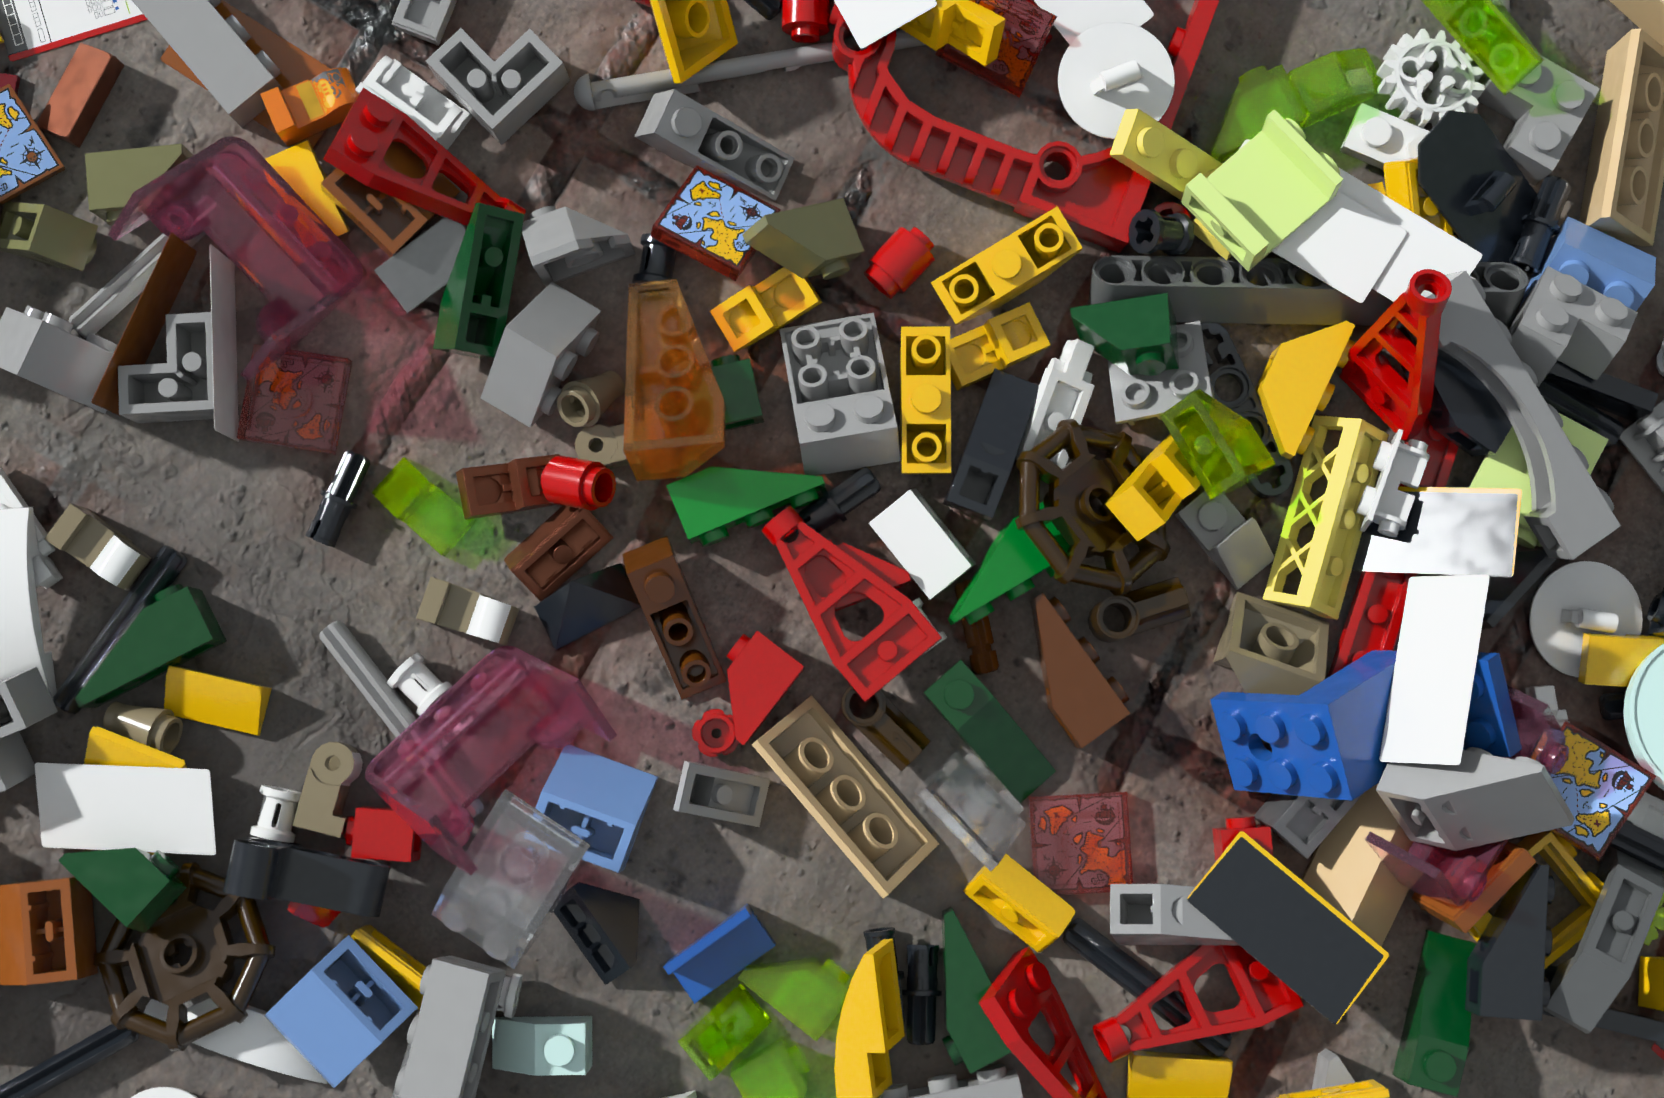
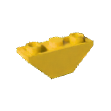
[931,206,1083,325]
[1255,321,1355,459]
[900,326,951,474]

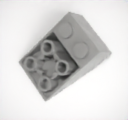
[779,313,901,476]
[1376,747,1575,851]

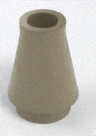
[557,370,625,427]
[103,701,183,754]

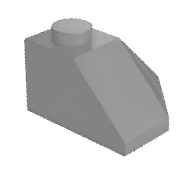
[522,206,635,287]

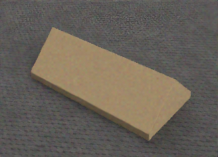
[1579,28,1664,246]
[752,695,939,898]
[1301,784,1430,947]

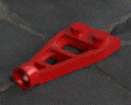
[323,88,526,226]
[1339,269,1452,443]
[761,506,942,702]
[1093,945,1304,1063]
[979,947,1107,1098]

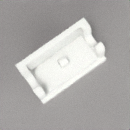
[355,55,472,150]
[869,489,976,599]

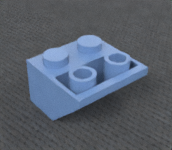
[1519,216,1656,311]
[524,743,658,873]
[264,935,418,1088]

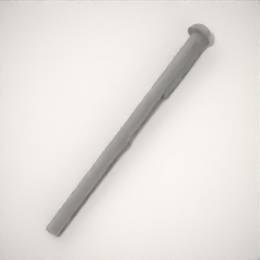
[574,30,926,111]

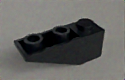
[1396,323,1512,456]
[942,369,1039,521]
[1465,863,1555,1021]

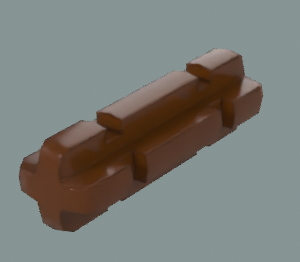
[955,579,999,675]

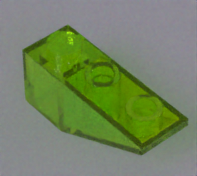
[1421,0,1544,95]

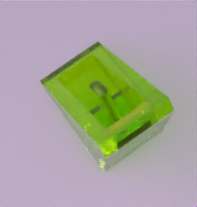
[677,983,772,1081]

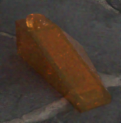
[623,279,725,481]

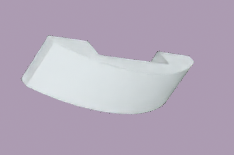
[0,507,57,700]
[144,998,328,1084]

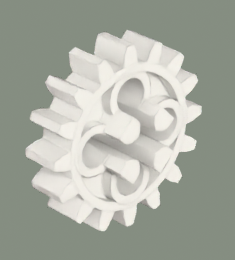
[1377,29,1485,128]

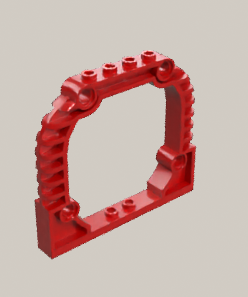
[829,0,1219,253]

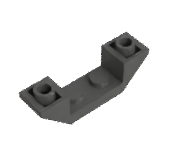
[1543,845,1664,1034]

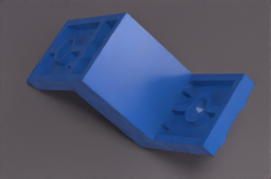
[1210,650,1522,801]

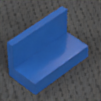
[663,904,776,1004]

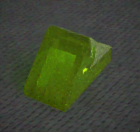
[371,457,477,557]

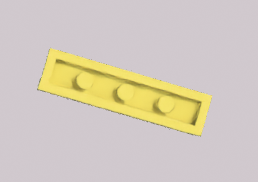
[1263,415,1389,620]

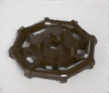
[1015,419,1171,596]
[94,862,276,1051]

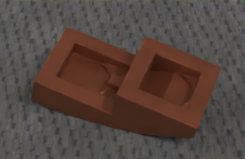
[456,454,560,520]

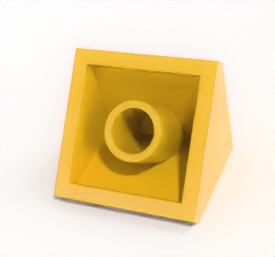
[650,0,738,84]

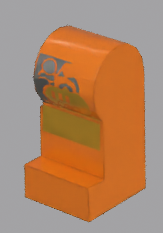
[260,67,359,147]

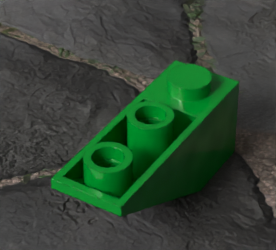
[666,466,825,547]
[947,502,1070,625]

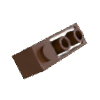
[622,536,727,700]
[1030,592,1130,748]

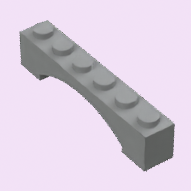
[1412,270,1621,560]

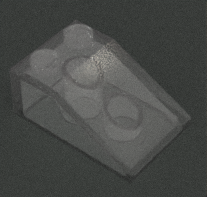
[913,751,1026,872]
[431,789,591,969]

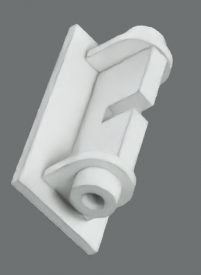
[1357,429,1430,537]

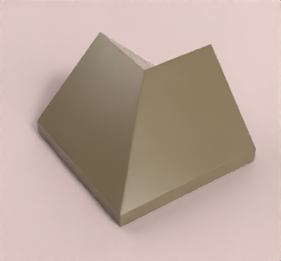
[1213,591,1329,695]

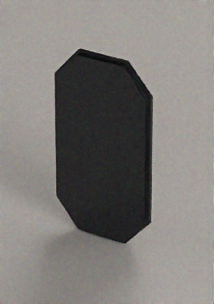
[1418,110,1537,263]

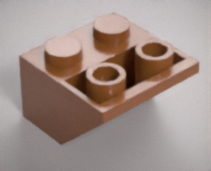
[321,142,460,258]
[0,876,98,985]

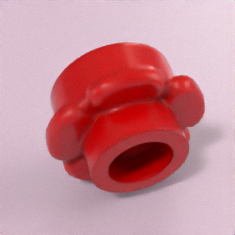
[692,709,739,757]

